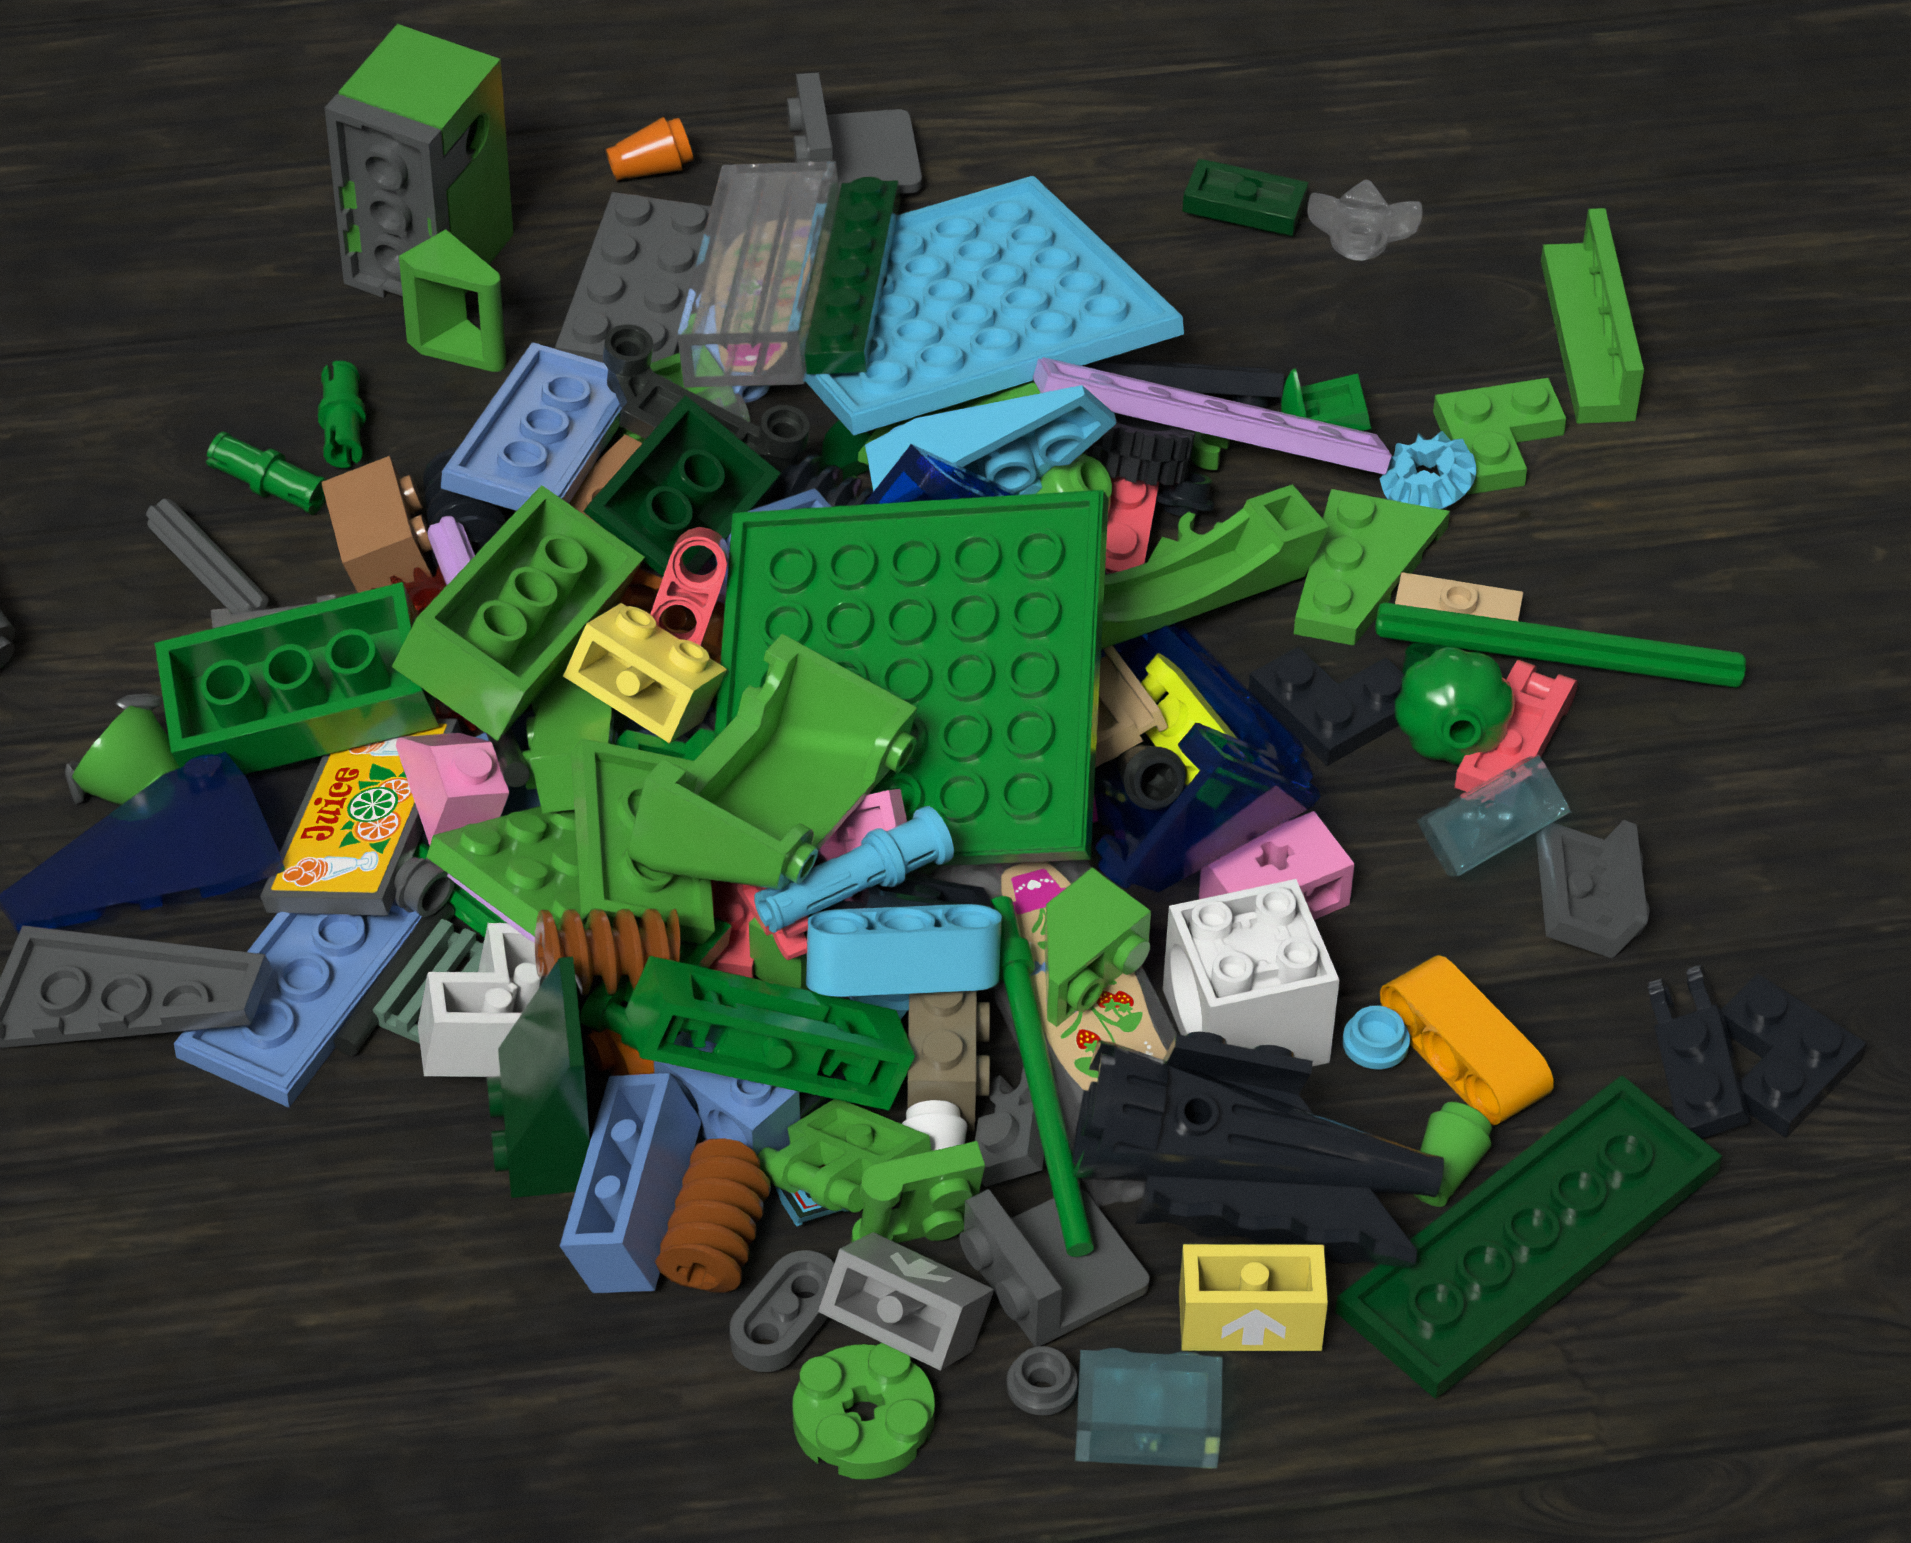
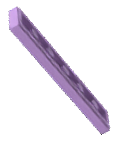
[1033,357,1392,475]

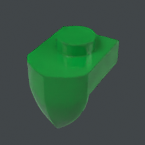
[1281,368,1371,431]

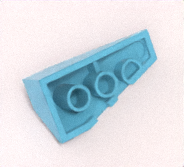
[865,385,1116,504]

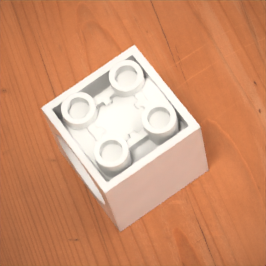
[1163,879,1339,1066]

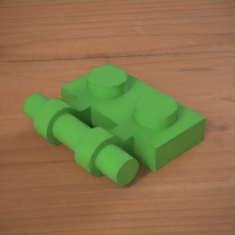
[757,1099,932,1213]

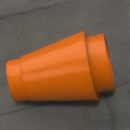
[605,117,694,181]

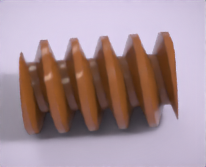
[535,909,680,995]
[655,1138,771,1293]

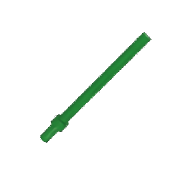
[991,896,1094,1257]

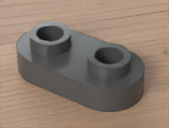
[730,1250,834,1372]

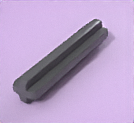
[146,498,270,622]

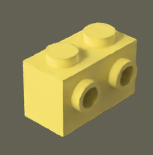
[563,603,727,743]

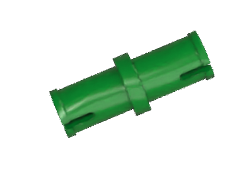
[318,361,365,468]
[206,431,328,515]

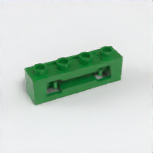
[625,956,915,1110]

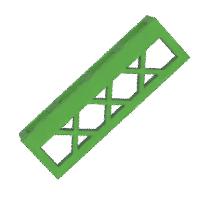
[1541,208,1644,424]

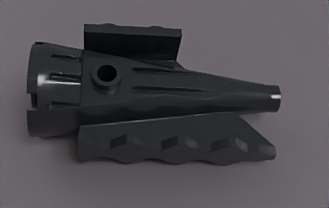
[1073,1031,1444,1268]

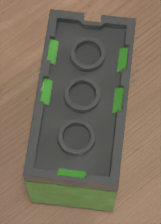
[325,24,513,298]

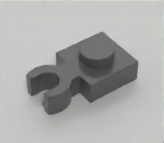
[975,1068,1044,1187]

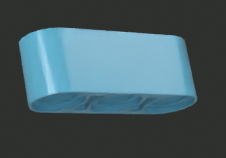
[806,904,1002,997]

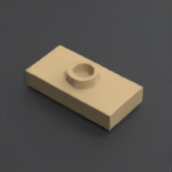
[1395,572,1523,621]

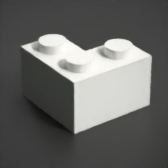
[418,923,547,1077]

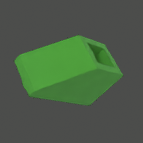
[1044,868,1151,1027]

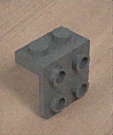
[787,72,922,201]
[960,1189,1149,1347]

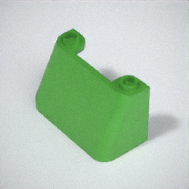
[628,634,917,890]

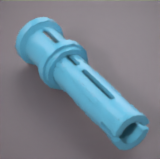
[754,806,954,933]

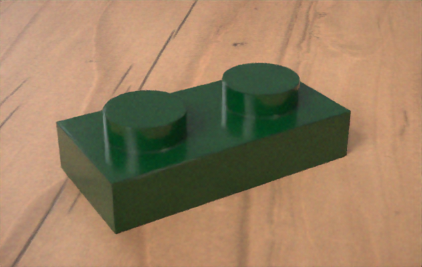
[1182,158,1309,236]

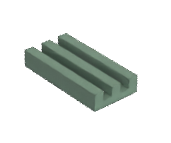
[373,919,484,1044]

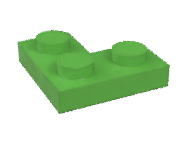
[1433,378,1566,495]

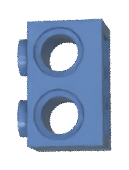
[654,1032,800,1155]

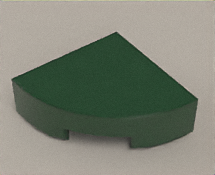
[822,420,871,482]

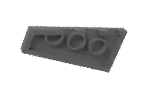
[0,926,272,1048]

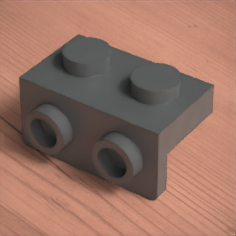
[1536,820,1649,959]

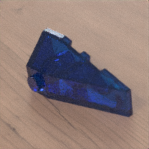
[0,752,285,934]

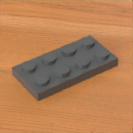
[555,192,724,363]

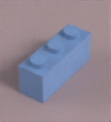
[560,1073,702,1293]

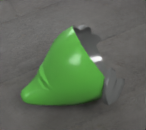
[64,694,194,820]

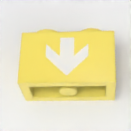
[1179,1244,1328,1351]

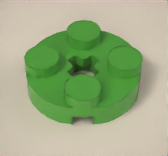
[793,1343,935,1479]

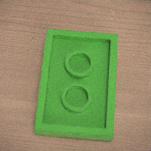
[571,738,715,944]

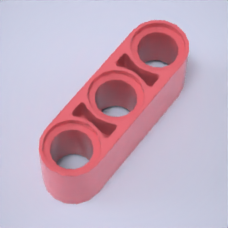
[650,527,729,646]

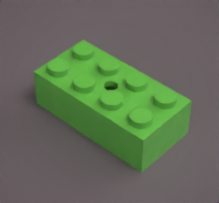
[392,485,645,741]

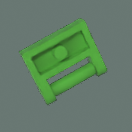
[851,1141,985,1243]

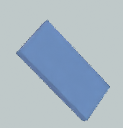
[441,343,622,511]
[174,899,422,1108]

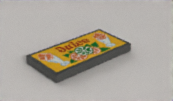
[260,719,462,916]

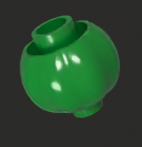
[1394,647,1515,765]

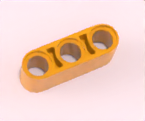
[1380,955,1554,1125]

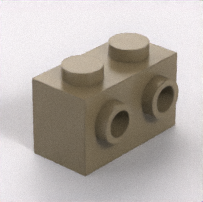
[908,991,990,1131]

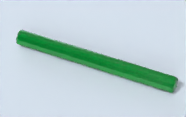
[1375,603,1746,687]

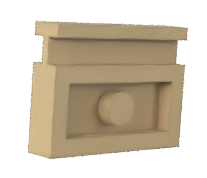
[1095,646,1168,768]

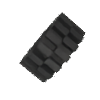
[1083,412,1195,485]

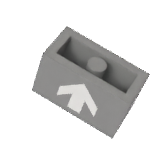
[818,1232,994,1371]

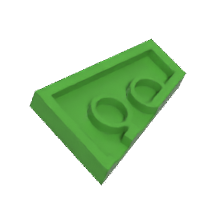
[1294,489,1450,646]

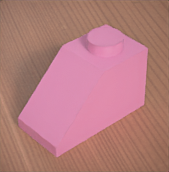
[396,733,509,846]

